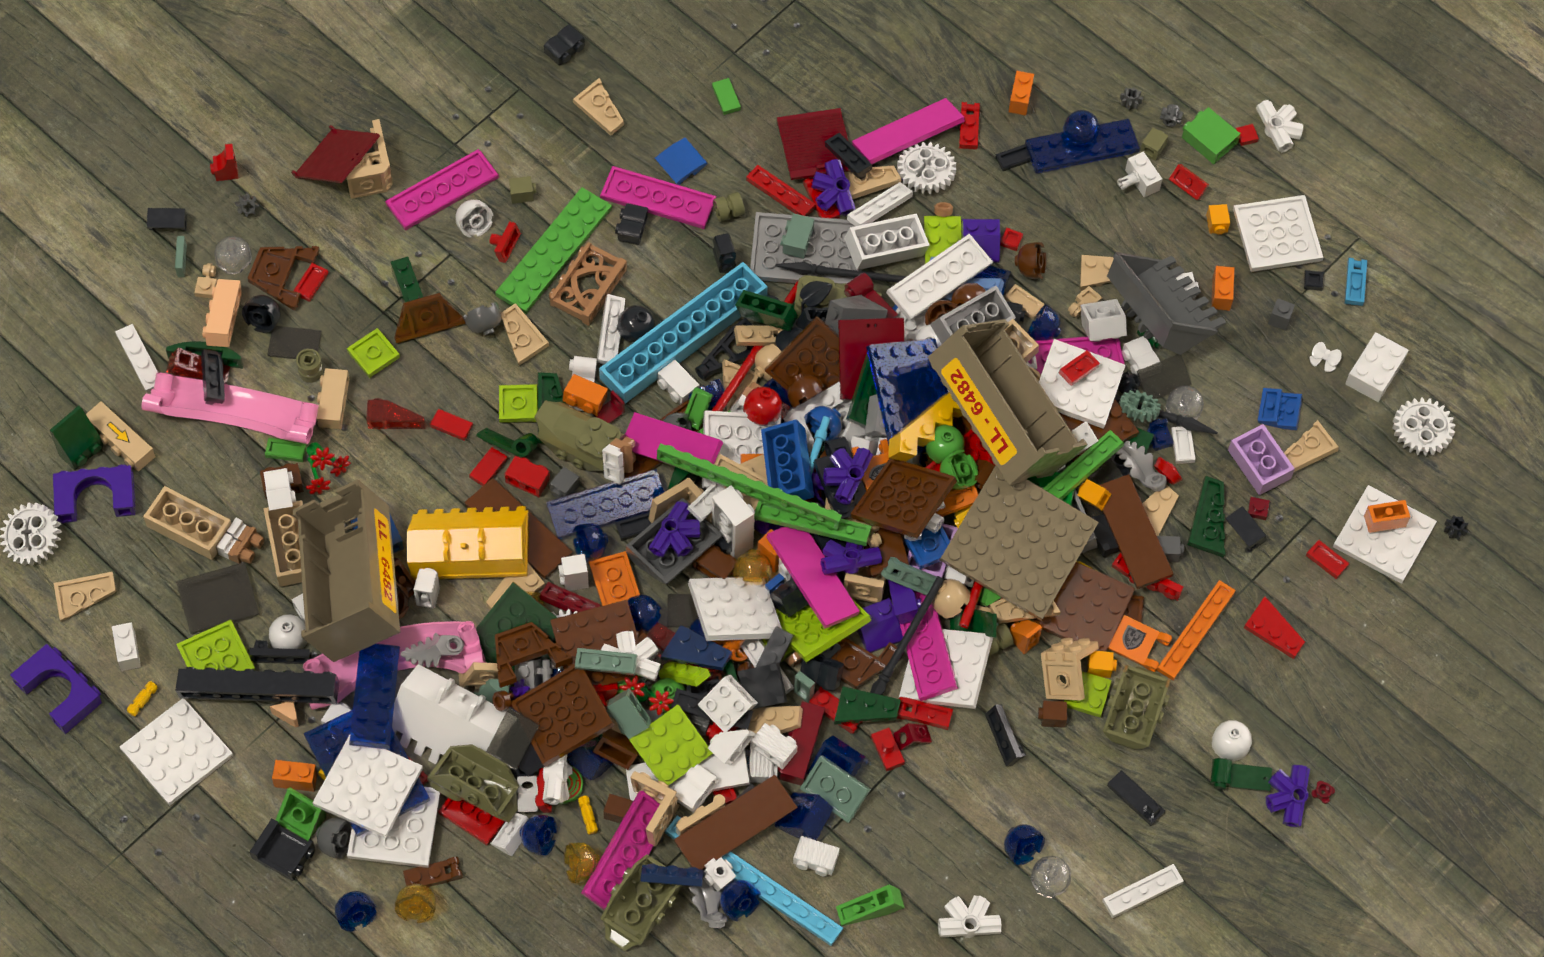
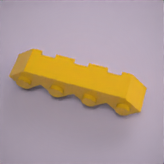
[888,392,962,462]

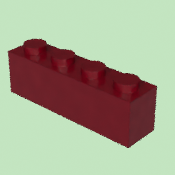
[777,701,825,786]

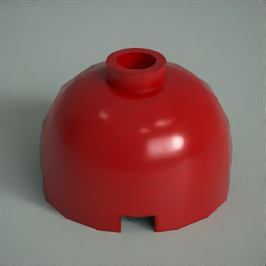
[743,387,782,425]

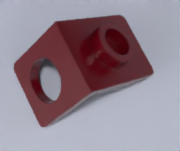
[594,390,625,423]
[893,723,932,751]

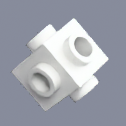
[703,857,736,892]

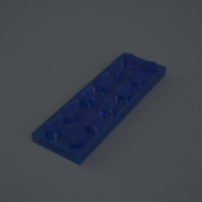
[1025,119,1140,173]
[546,469,664,539]
[349,644,400,749]

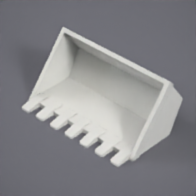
[385,664,522,764]

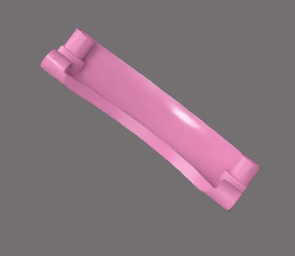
[142,373,319,444]
[303,621,486,710]

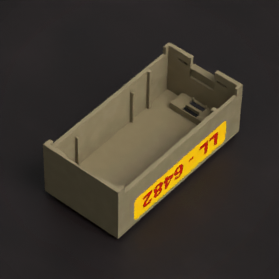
[927,319,1088,485]
[293,480,400,662]

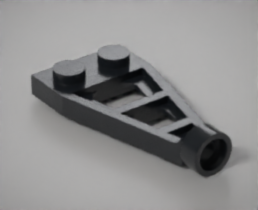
[695,318,754,380]

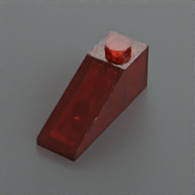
[166,348,230,384]
[367,398,426,429]

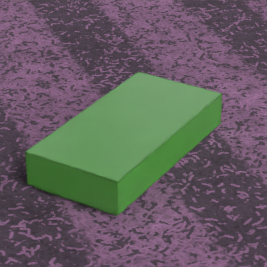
[712,78,741,115]
[685,387,713,430]
[265,438,307,462]

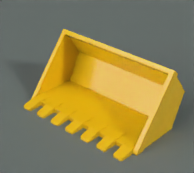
[407,506,528,580]

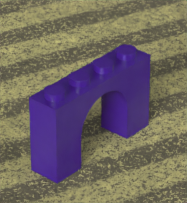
[53,465,136,523]
[10,644,102,734]

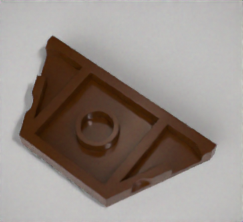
[394,293,465,343]

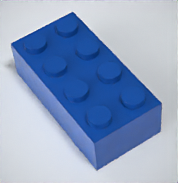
[761,419,814,500]

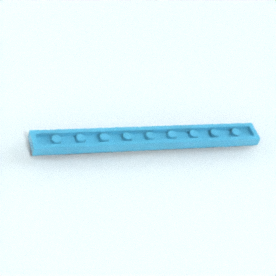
[665,815,843,946]

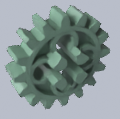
[1119,390,1161,422]

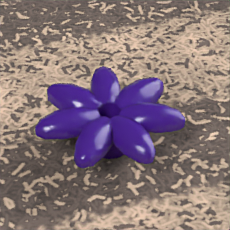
[510,679,530,700]

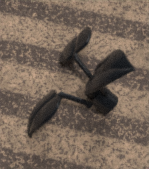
[766,281,832,352]

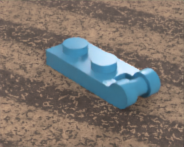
[1344,257,1367,306]

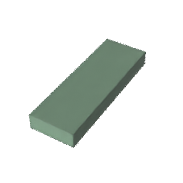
[575,648,638,675]

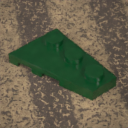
[834,686,901,725]

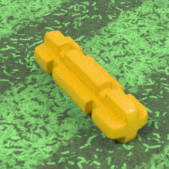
[127,681,158,717]
[578,796,598,835]

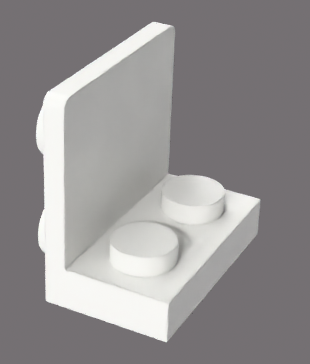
[698,675,758,732]

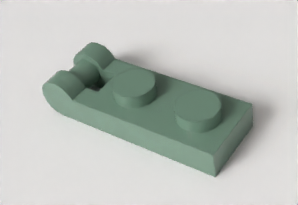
[881,557,937,595]

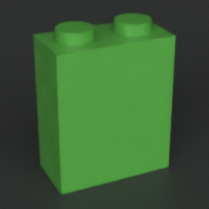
[1182,107,1241,164]

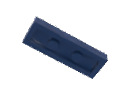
[640,864,704,887]

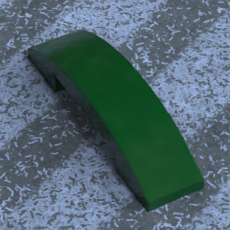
[166,341,243,369]

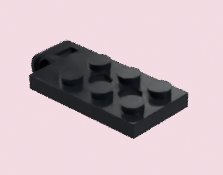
[813,436,866,520]

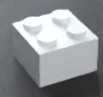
[1081,299,1127,342]

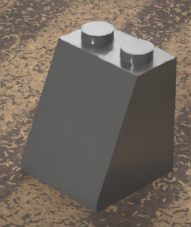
[825,295,888,335]

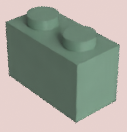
[780,213,814,259]
[607,688,651,739]

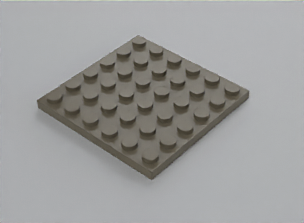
[940,466,1099,621]

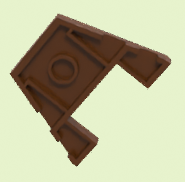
[248,246,320,311]
[495,622,573,688]
[830,638,904,689]

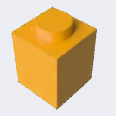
[1206,204,1230,234]
[1077,479,1111,511]
[1087,651,1117,678]

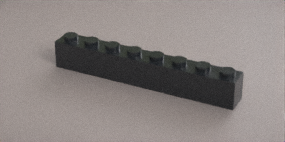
[175,667,340,704]

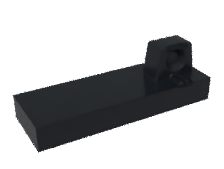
[825,133,872,180]
[201,349,225,405]
[249,640,311,664]
[985,704,1026,767]
[1107,770,1166,826]

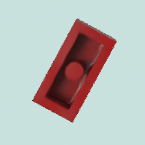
[504,456,550,498]

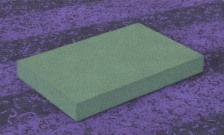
[800,755,871,823]

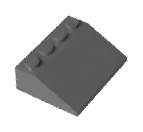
[626,497,723,585]

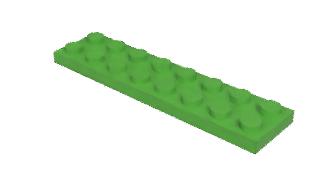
[495,187,612,314]

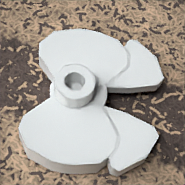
[1309,342,1342,372]

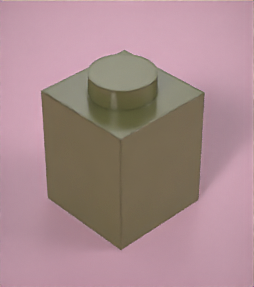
[1140,128,1168,161]
[509,176,537,204]

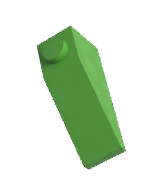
[836,885,905,926]

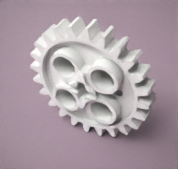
[897,142,956,194]
[1392,397,1455,456]
[0,503,62,566]

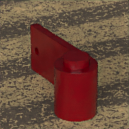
[844,272,898,318]

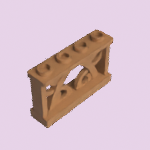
[549,242,627,326]

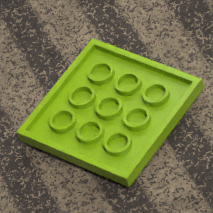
[776,599,871,662]

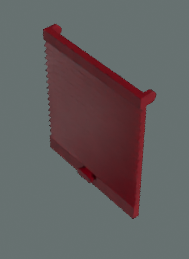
[776,108,850,180]
[291,125,380,183]
[838,318,905,400]

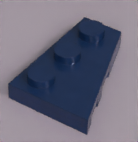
[660,625,732,671]

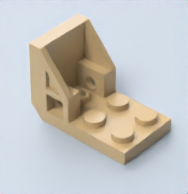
[347,119,393,199]
[844,566,887,603]

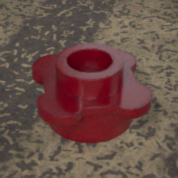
[1311,781,1335,804]

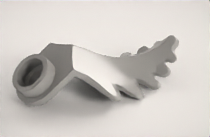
[1116,441,1167,492]
[400,633,464,668]
[689,875,727,928]

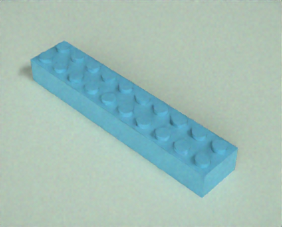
[599,262,768,403]

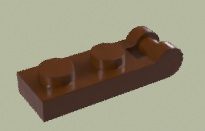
[403,857,463,892]

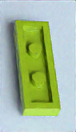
[658,661,711,687]

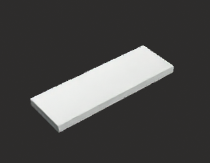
[886,234,993,321]
[626,748,750,801]

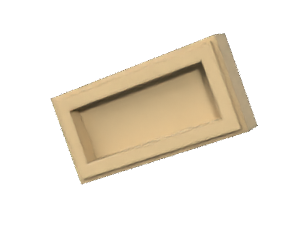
[1004,284,1045,320]

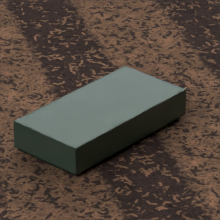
[175,236,187,277]
[794,671,815,703]

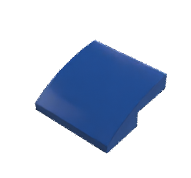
[655,138,708,185]
[1258,388,1302,430]

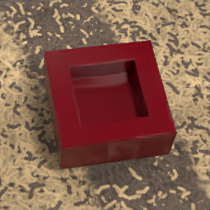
[1248,497,1270,520]

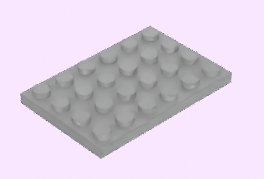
[750,212,862,284]

